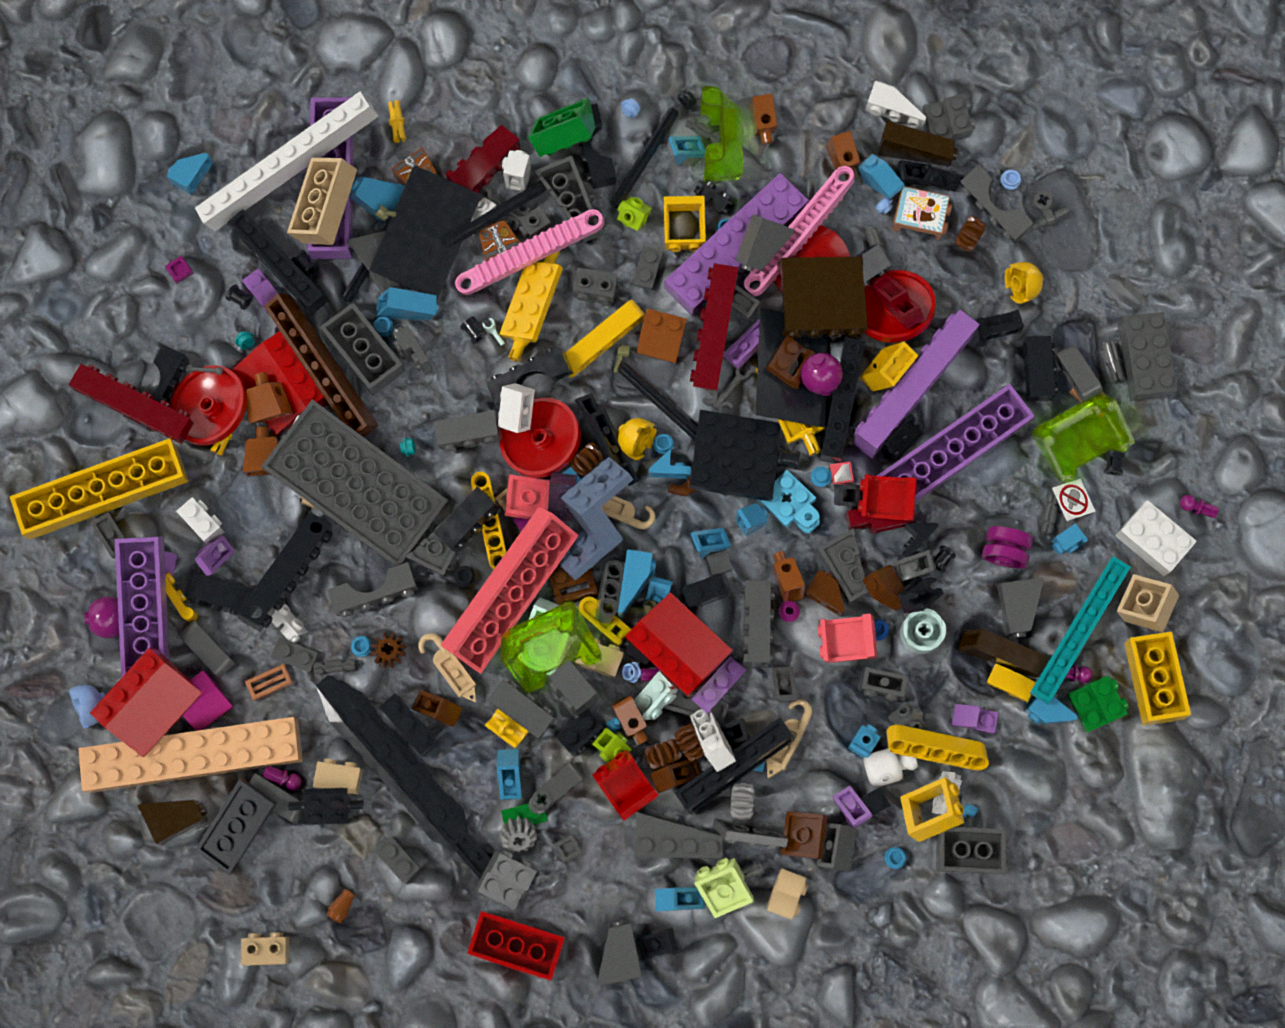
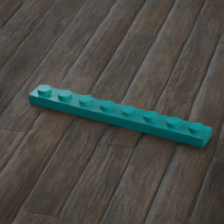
[1030,556,1131,705]

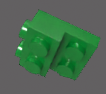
[1067,675,1129,733]

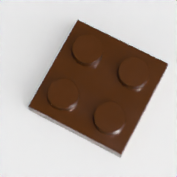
[781,811,828,859]

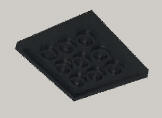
[689,410,781,502]

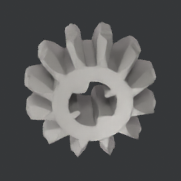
[731,782,754,820]
[499,816,537,854]

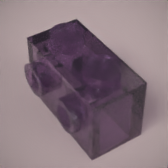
[548,472,577,522]

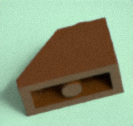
[862,564,904,611]
[804,570,845,616]
[411,690,462,728]
[650,760,701,794]

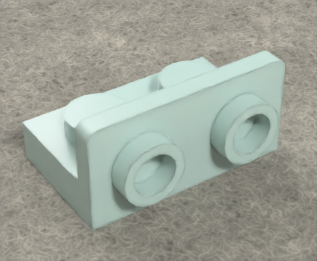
[634,671,679,720]

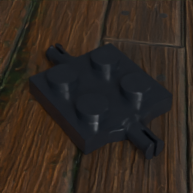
[289,788,364,825]

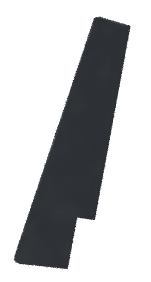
[575,393,639,486]

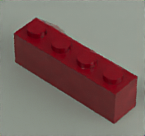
[445,124,521,194]

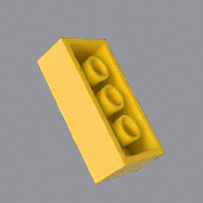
[1124,632,1191,726]

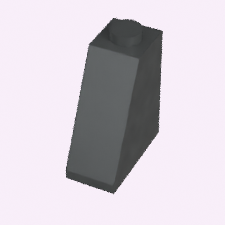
[735,214,795,272]
[997,577,1043,639]
[598,920,642,986]

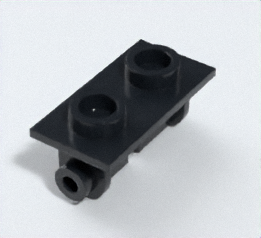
[921,164,965,192]
[693,180,735,215]

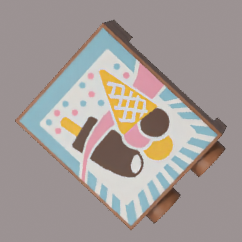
[892,187,952,240]

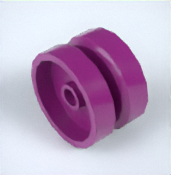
[981,526,1034,569]

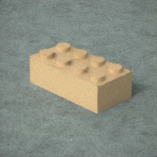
[287,158,357,245]

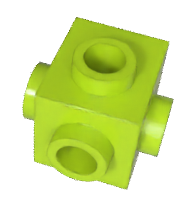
[617,196,652,231]
[593,728,631,763]

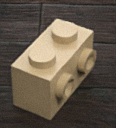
[313,758,363,795]
[241,933,289,965]

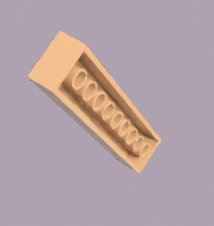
[78,717,303,793]

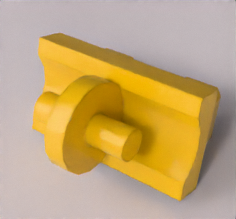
[485,709,529,749]

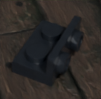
[556,709,605,756]

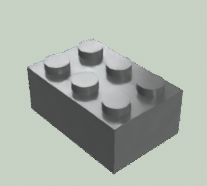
[549,660,598,717]
[936,827,1006,874]

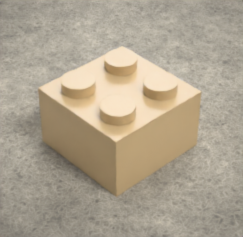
[1117,574,1179,633]

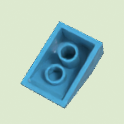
[618,549,656,619]

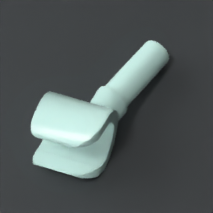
[482,318,505,346]

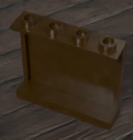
[777,257,868,338]

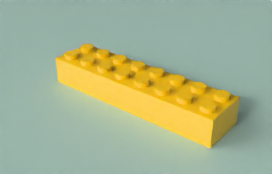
[10,438,189,540]

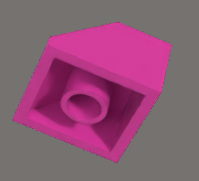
[183,670,233,731]

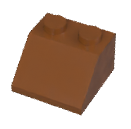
[636,308,687,364]

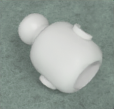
[863,748,918,787]

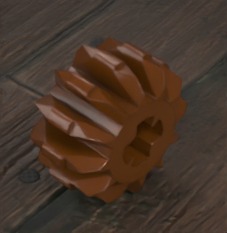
[955,215,986,252]
[569,442,604,477]
[370,632,407,668]
[675,724,705,761]
[644,739,682,769]

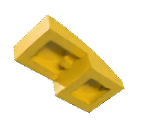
[987,663,1036,703]

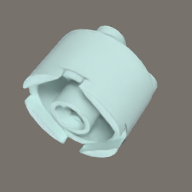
[900,608,946,654]

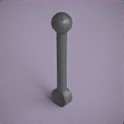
[185,364,223,375]

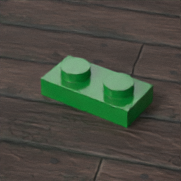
[501,800,548,825]

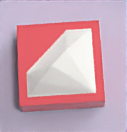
[829,461,854,486]

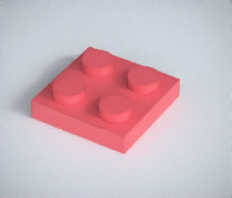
[504,474,551,519]

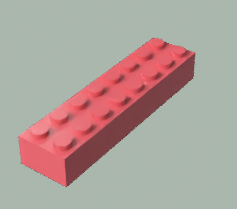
[440,507,579,674]

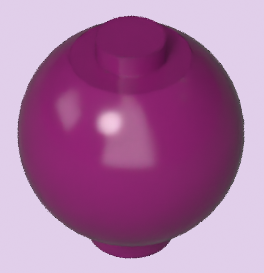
[801,353,843,396]
[85,596,119,639]

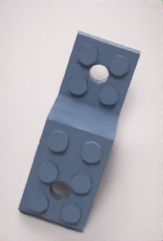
[558,457,633,581]

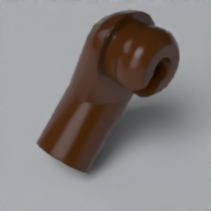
[668,477,697,497]

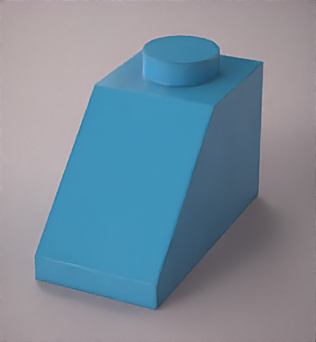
[167,153,213,195]
[858,154,905,199]
[735,503,769,537]
[1025,697,1079,725]
[497,749,522,800]
[655,887,705,911]

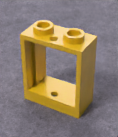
[664,196,706,252]
[859,342,919,391]
[900,777,964,842]

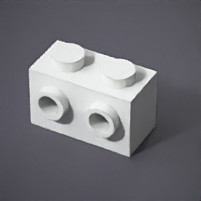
[502,150,532,192]
[498,383,535,433]
[176,497,225,544]

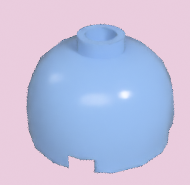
[68,684,105,729]

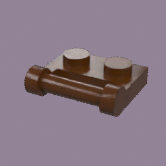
[766,335,816,389]
[549,567,598,606]

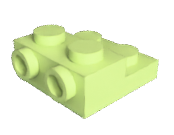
[694,858,754,918]

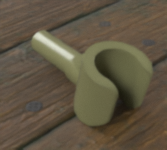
[375,205,396,221]
[613,345,630,373]
[630,600,656,615]

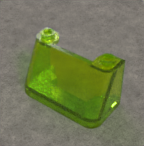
[700,86,743,181]
[1031,394,1135,483]
[501,602,602,693]

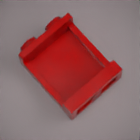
[858,474,917,521]
[592,750,659,821]

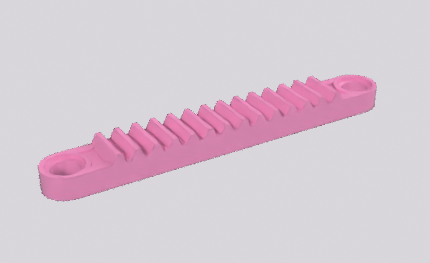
[744,166,855,296]
[455,209,605,295]

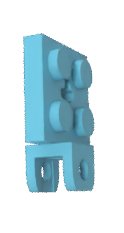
[758,470,820,534]

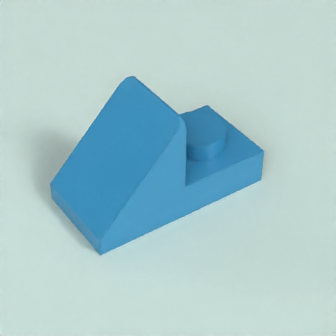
[668,136,707,165]
[649,450,691,479]
[691,528,731,559]
[642,576,672,615]

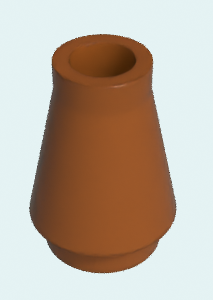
[326,889,355,924]

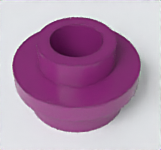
[778,601,800,622]

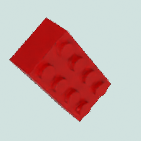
[467,911,566,981]

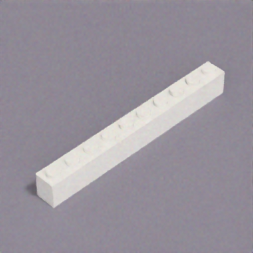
[195,92,379,231]

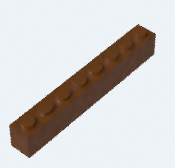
[264,294,379,438]

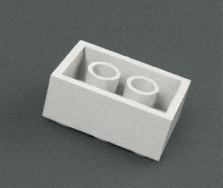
[1115,500,1197,577]

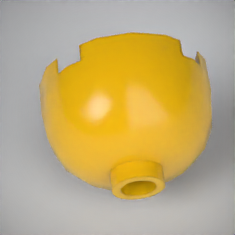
[1004,262,1044,304]
[618,418,657,460]

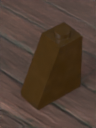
[137,800,208,845]

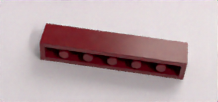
[690,263,738,390]
[68,363,194,445]

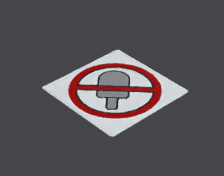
[1052,479,1095,521]

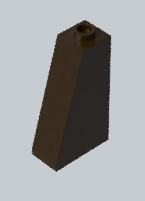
[879,121,958,167]
[958,629,1049,677]

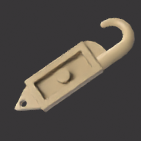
[601,496,656,529]
[418,633,477,703]
[765,699,812,779]

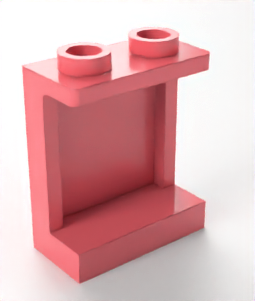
[818,614,878,663]

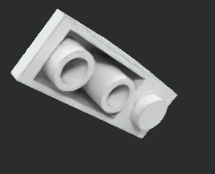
[866,81,926,129]
[690,709,736,772]

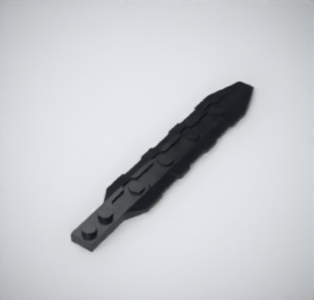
[316,675,491,879]

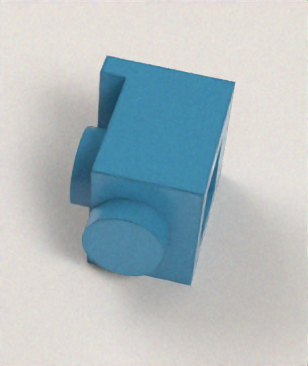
[1051,523,1088,555]
[848,724,881,759]

